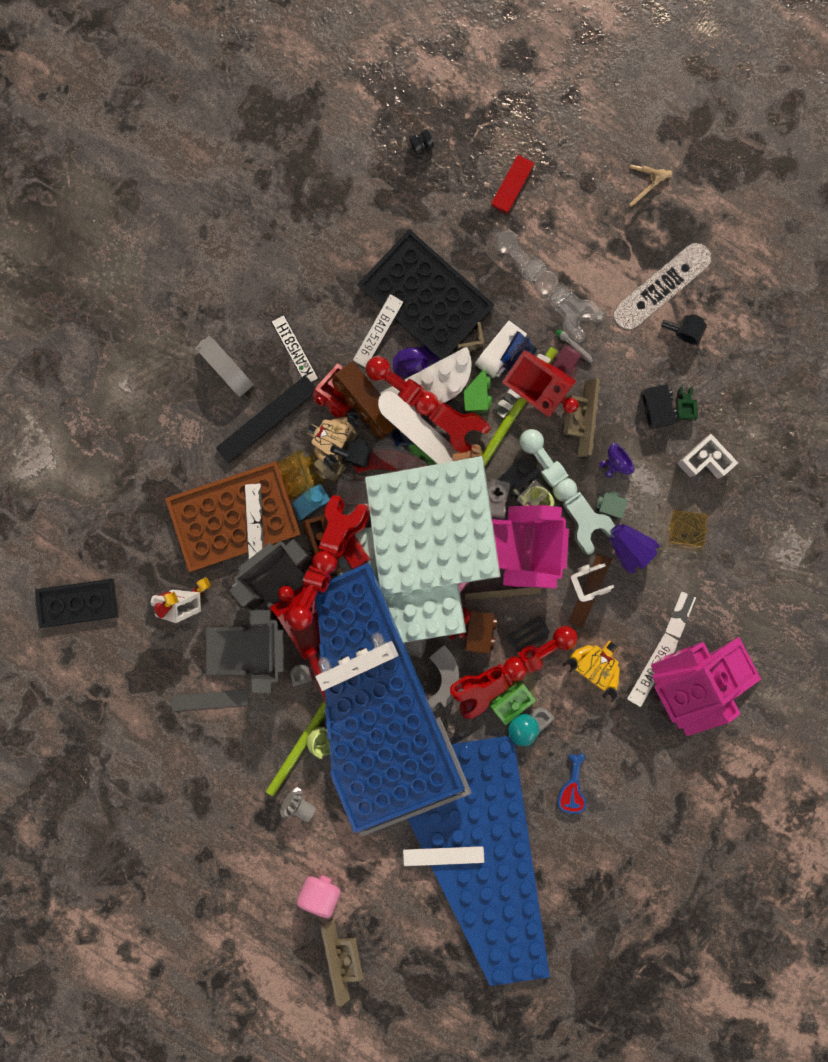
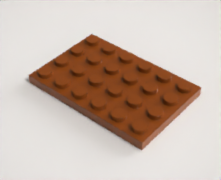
[165,461,301,573]

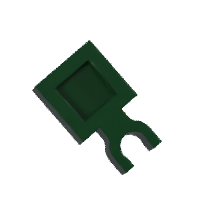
[676,387,698,421]

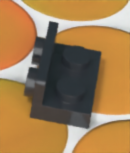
[496,455,541,499]

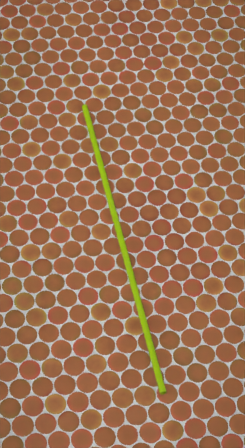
[266,347,558,796]

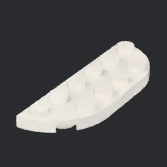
[380,347,472,416]

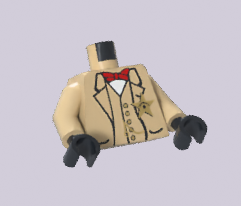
[307,412,361,470]

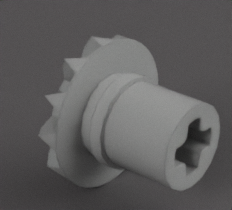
[280,787,316,823]

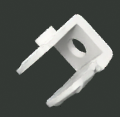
[571,563,614,602]

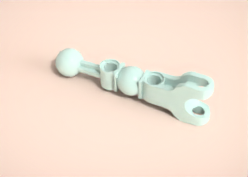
[519,429,615,555]

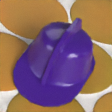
[393,346,439,378]

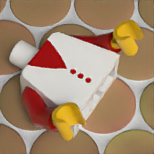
[151,577,211,623]

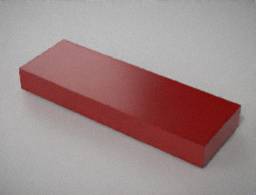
[491,155,534,214]

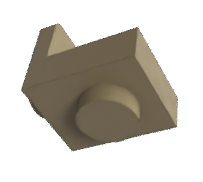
[314,459,347,482]

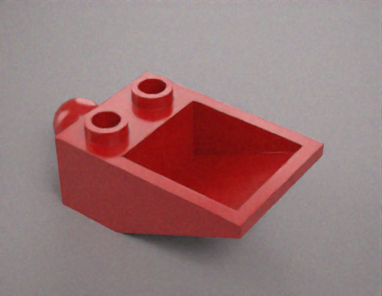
[502,350,579,417]
[270,586,320,660]

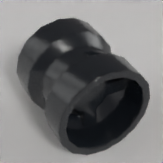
[409,129,434,155]

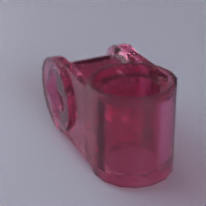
[554,344,582,375]

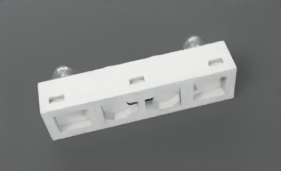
[316,632,399,691]

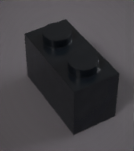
[641,384,677,430]

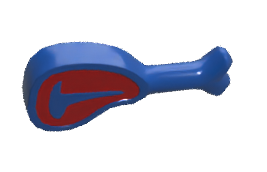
[557,753,586,814]

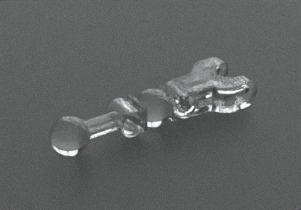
[494,230,606,343]

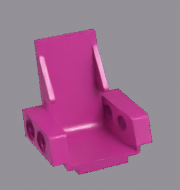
[492,505,569,589]
[651,637,761,736]

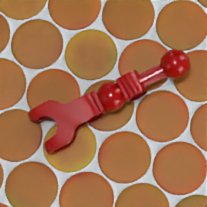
[365,356,492,453]
[287,495,370,630]
[450,626,578,719]

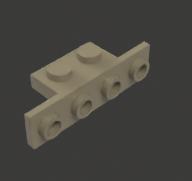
[563,379,600,457]
[321,919,363,1007]

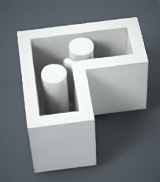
[677,434,738,479]

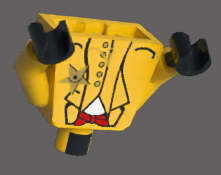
[562,641,620,702]

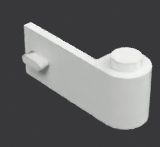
[475,321,527,379]

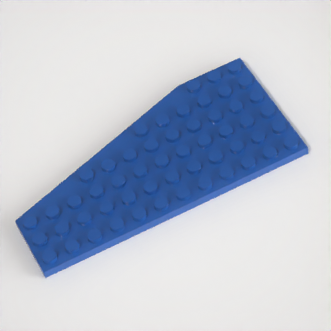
[315,563,465,833]
[408,735,550,986]

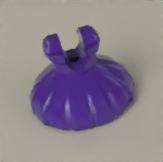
[599,443,635,478]

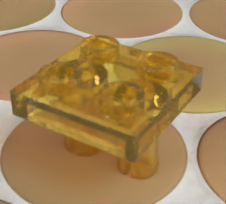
[278,450,322,499]

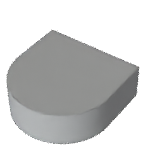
[290,664,313,687]
[531,707,555,732]

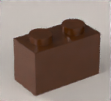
[465,611,497,653]

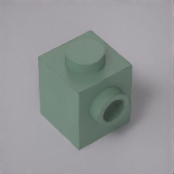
[595,491,628,520]

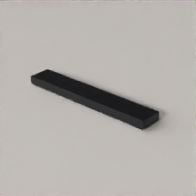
[216,375,316,464]

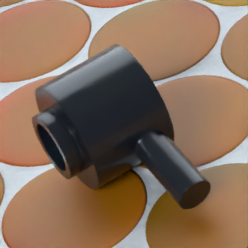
[661,314,707,345]
[330,439,373,468]

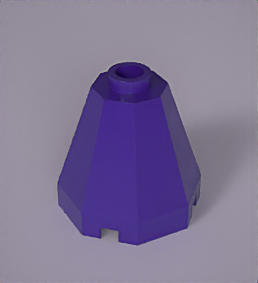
[609,524,660,574]

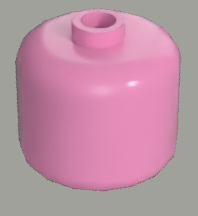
[297,875,341,918]

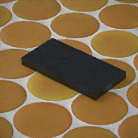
[35,578,119,628]

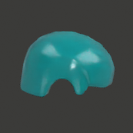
[508,714,540,747]

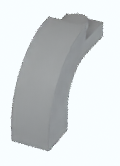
[195,336,254,398]
[428,645,459,712]

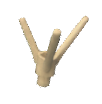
[629,165,672,207]

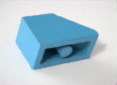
[291,484,330,522]

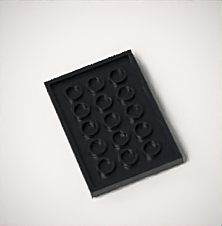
[357,229,495,360]

